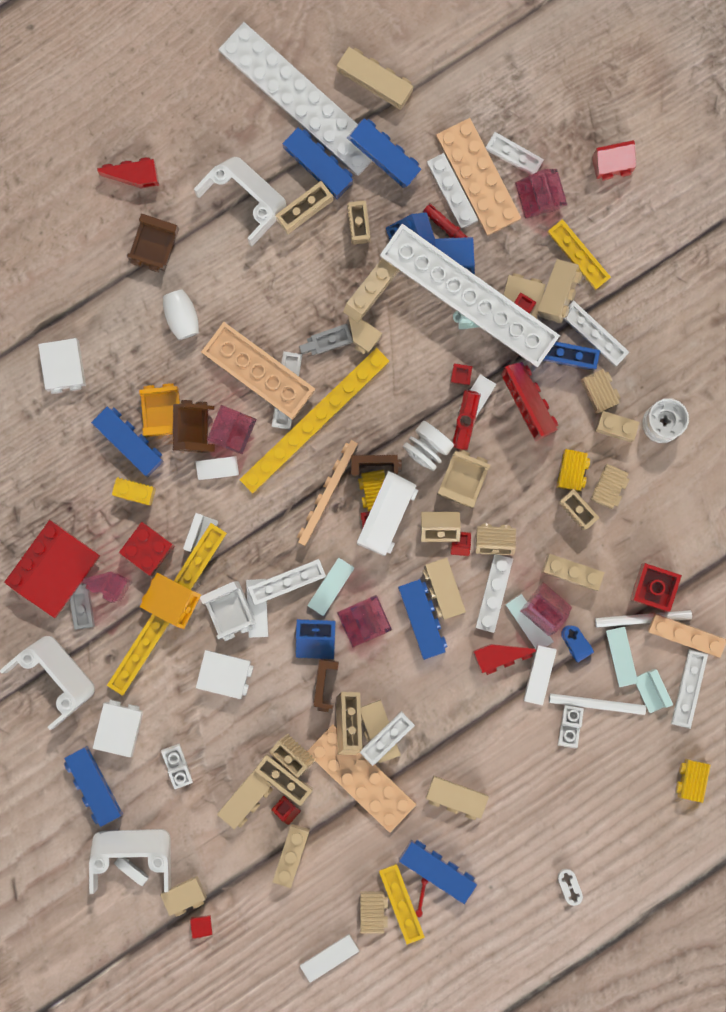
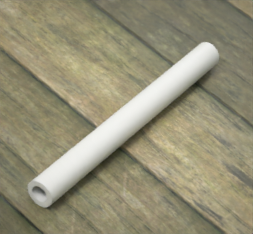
[595,610,692,628]
[549,693,646,715]

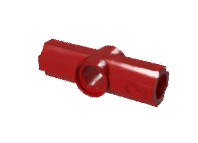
[453,390,481,450]

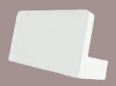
[183,513,218,552]

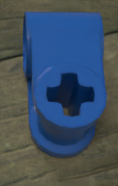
[561,625,594,663]

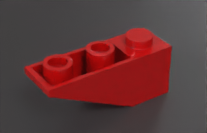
[97,157,159,189]
[473,644,536,675]

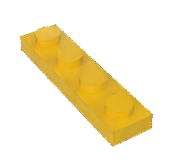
[547,219,611,291]
[379,863,425,944]

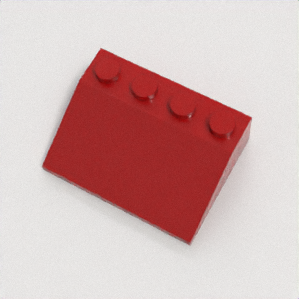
[501,362,558,442]
[4,520,100,618]

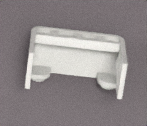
[194,157,287,246]
[357,471,418,557]
[0,636,95,730]
[89,829,171,894]

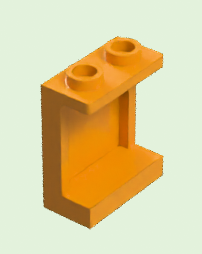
[139,383,180,437]
[140,573,201,629]

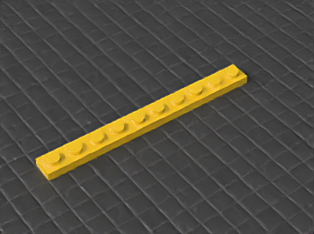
[239,347,390,494]
[106,523,227,696]

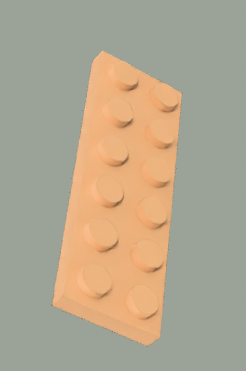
[436,118,521,236]
[201,322,316,420]
[307,724,417,833]

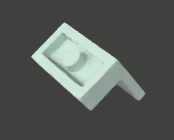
[636,669,673,713]

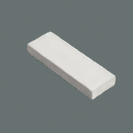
[486,132,544,177]
[246,579,268,638]
[523,644,557,705]
[360,711,415,766]
[300,934,359,983]

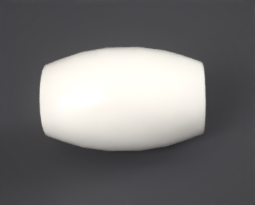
[163,289,199,340]

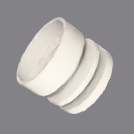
[642,398,689,443]
[403,421,454,471]

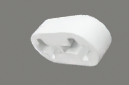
[114,857,149,886]
[557,868,583,906]

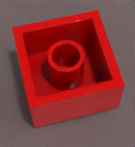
[119,522,175,576]
[630,563,682,612]

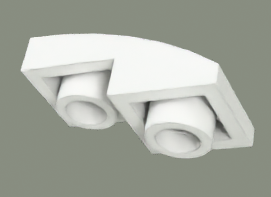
[459,374,496,417]
[196,456,239,480]
[558,705,584,749]
[161,743,193,789]

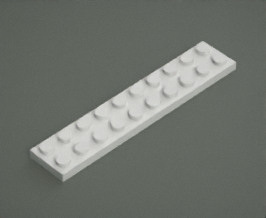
[218,22,372,176]
[380,224,560,367]

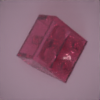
[515,169,567,219]
[207,405,257,455]
[82,571,132,603]
[520,582,572,636]
[337,595,392,648]

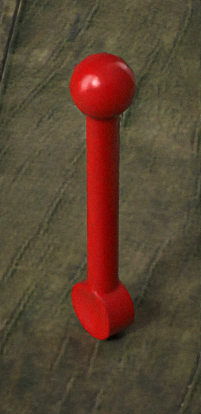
[415,878,428,917]

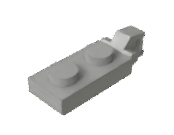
[299,324,353,355]
[70,581,95,630]

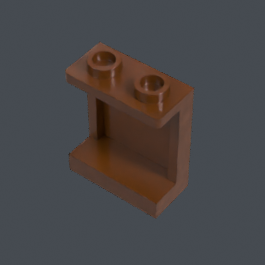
[127,213,179,273]
[173,400,215,453]
[351,455,402,478]
[314,659,339,712]

